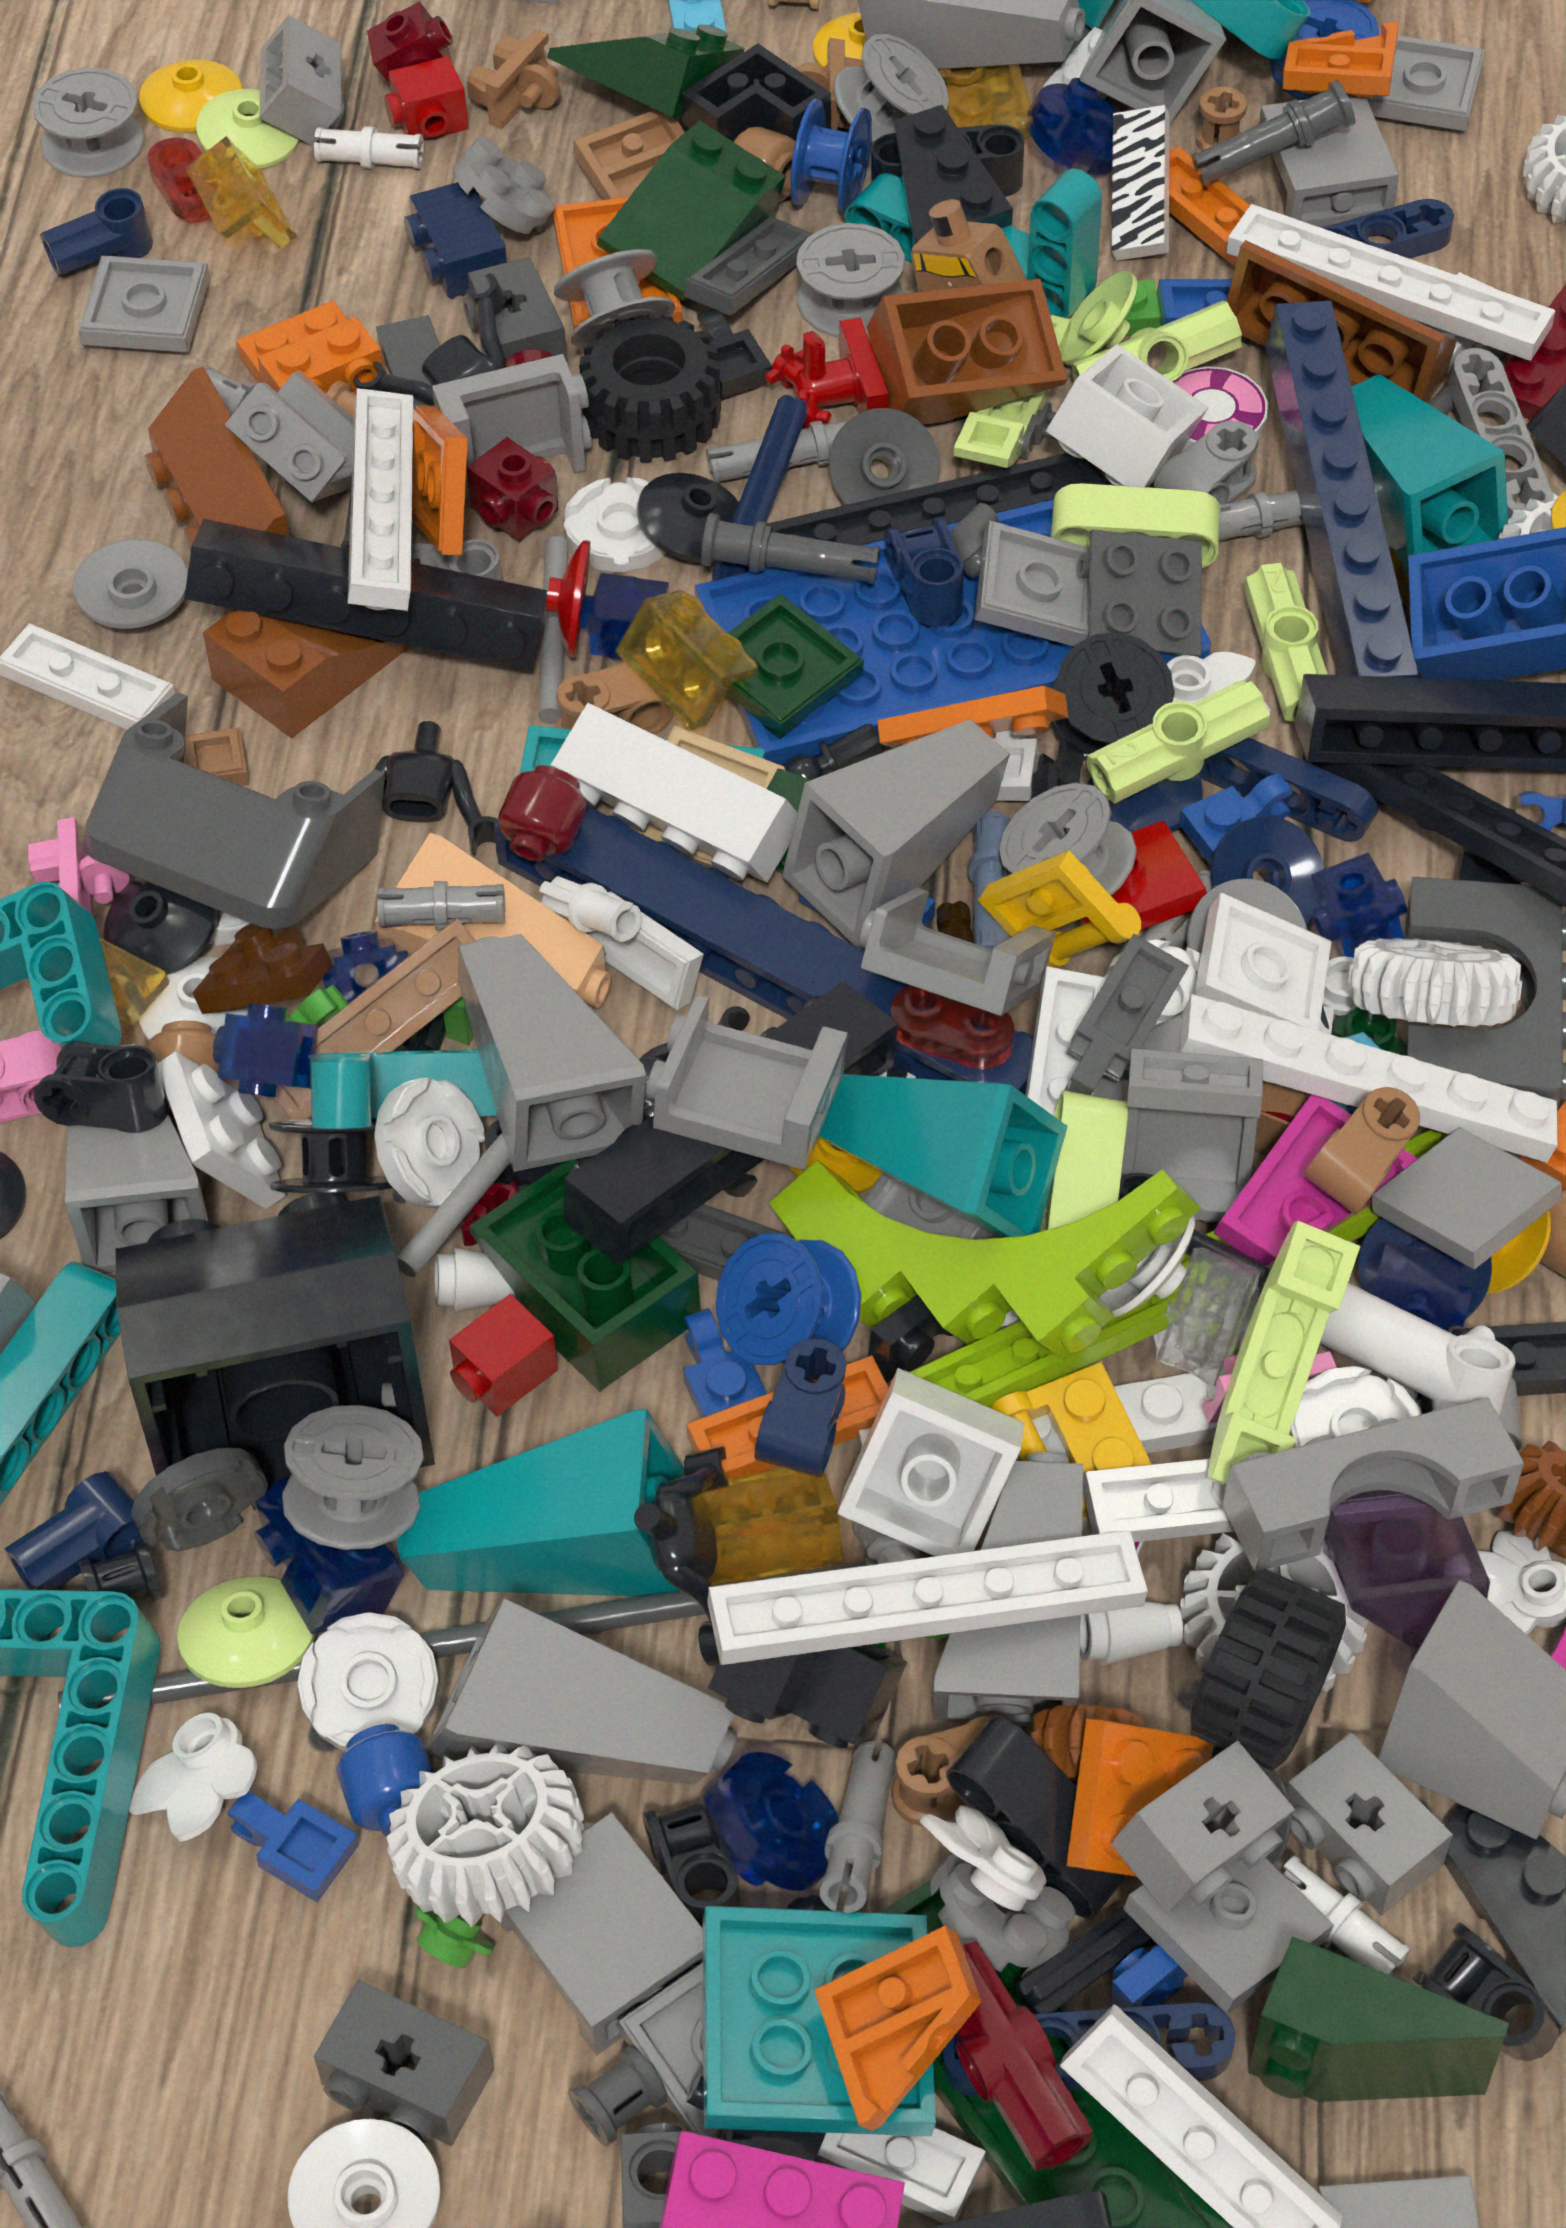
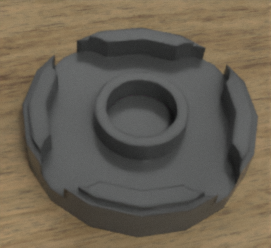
[131,1448,268,1551]

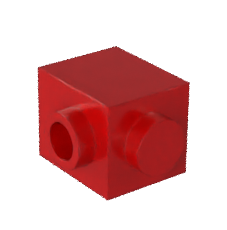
[384,56,469,141]
[449,1294,558,1417]

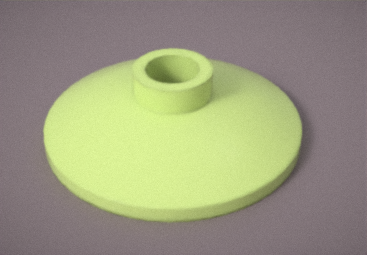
[196,89,300,170]
[1062,271,1138,365]
[177,1576,316,1688]

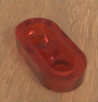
[147,137,223,222]
[891,985,1015,1069]

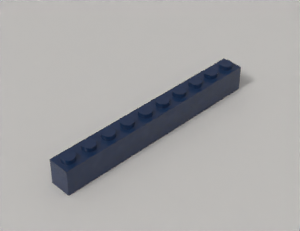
[494,805,1034,1095]

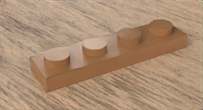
[257,918,475,1120]

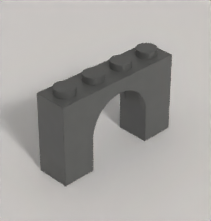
[1403,876,1566,1110]

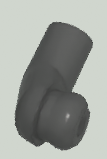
[950,503,999,578]

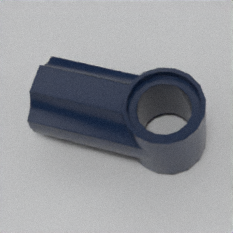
[40,188,153,277]
[4,1471,143,1590]

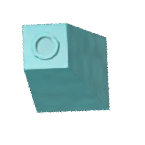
[1352,374,1508,573]
[819,1074,1068,1238]
[397,1409,685,1597]

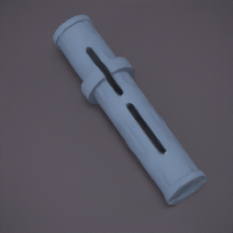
[968,811,1012,950]

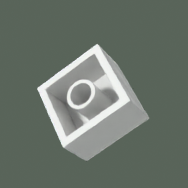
[1046,344,1209,488]
[837,1368,1024,1556]

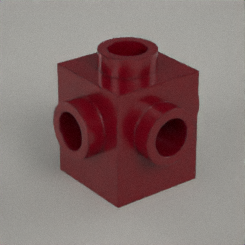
[367,1,453,84]
[466,437,559,540]

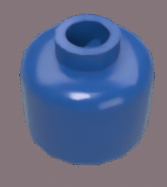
[336,1724,434,1836]

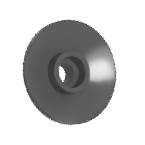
[828,408,940,505]

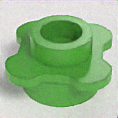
[414,1905,495,1968]

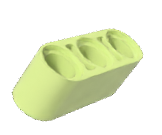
[1050,483,1221,568]
[1039,1090,1128,1232]

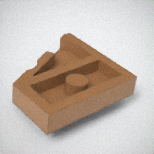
[573,109,685,200]

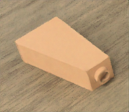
[375,833,611,1009]

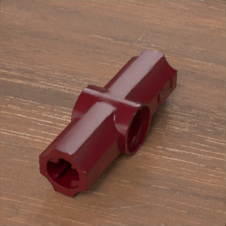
[954,1941,1093,2171]

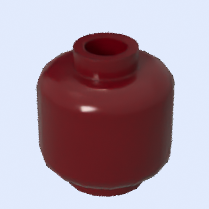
[498,765,587,862]

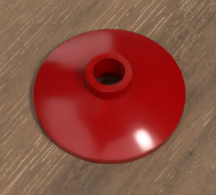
[546,540,591,657]

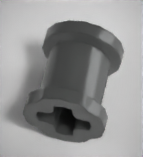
[568,2046,667,2146]

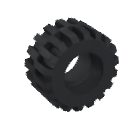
[579,315,721,462]
[1190,1568,1346,1771]

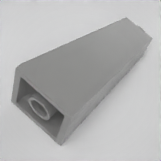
[858,0,1085,69]
[1079,0,1226,123]
[782,719,1010,949]
[458,934,646,1172]
[65,1043,208,1273]
[933,1452,1083,1725]
[426,1598,737,1784]

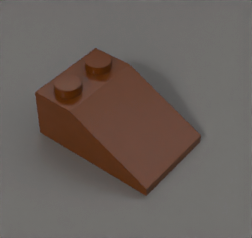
[867,278,1068,424]
[203,609,411,739]

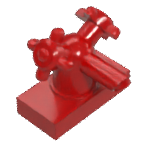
[765,317,888,429]

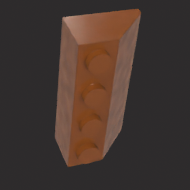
[1227,240,1457,403]
[145,366,289,611]

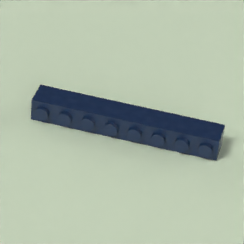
[1266,300,1418,678]

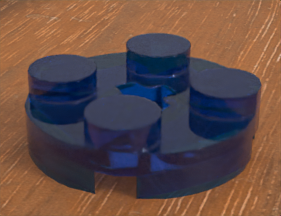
[1027,77,1118,176]
[705,1752,839,1891]

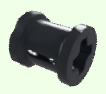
[78,1540,164,1601]

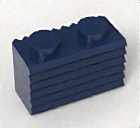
[404,182,507,299]

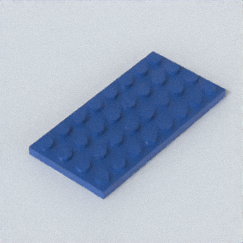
[695,485,1211,765]

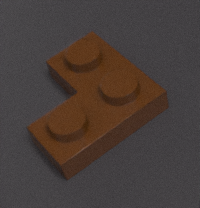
[192,923,333,1014]

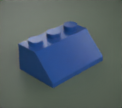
[1408,527,1566,680]

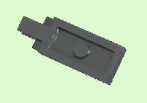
[1064,934,1190,1095]

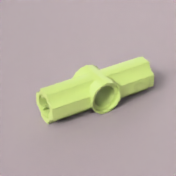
[1071,301,1242,383]
[1244,563,1328,724]
[1087,680,1270,804]

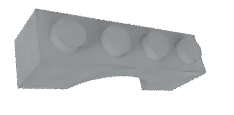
[1222,1397,1524,1572]

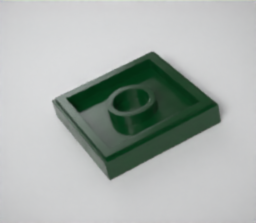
[696,593,864,737]

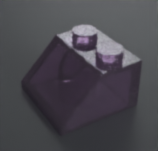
[1324,1490,1490,1648]

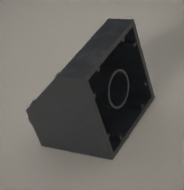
[115,1193,435,1501]

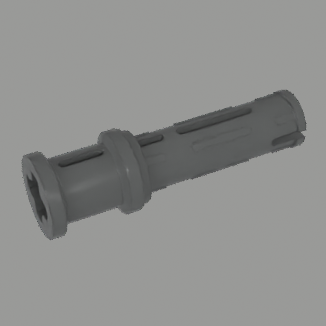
[1191,80,1356,186]
[701,513,880,585]

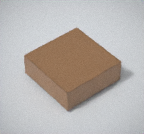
[184,727,249,786]

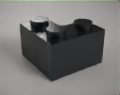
[681,43,831,142]
[708,1644,907,1748]

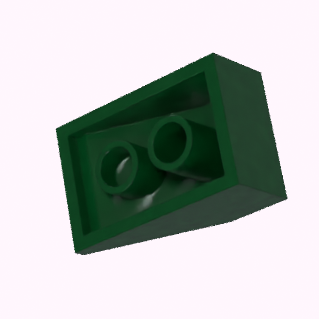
[547,24,745,117]
[597,121,786,302]
[469,1159,701,1392]
[1249,1936,1510,2102]

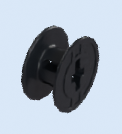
[1050,632,1175,760]
[269,1119,393,1193]

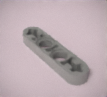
[1448,348,1552,520]

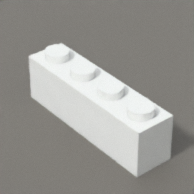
[551,703,797,883]

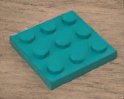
[702,1906,936,2137]

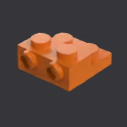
[236,300,383,394]

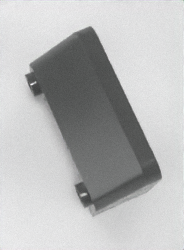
[84,692,385,929]

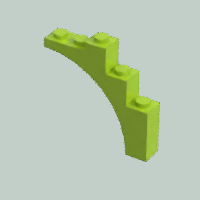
[769,1160,1202,1360]

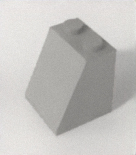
[1378,1580,1566,1840]

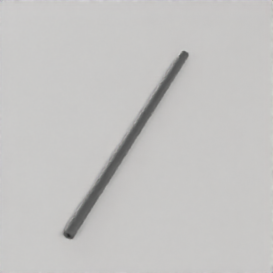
[58,1560,866,1710]

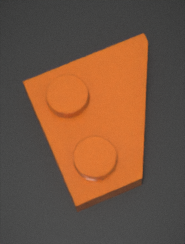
[1283,22,1399,98]
[814,1925,982,2131]

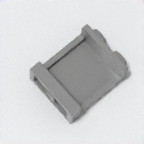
[1259,93,1399,227]
[432,354,592,503]
[225,371,354,502]
[860,888,1056,1016]
[646,994,848,1170]
[1121,1048,1263,1225]
[497,1813,703,2056]

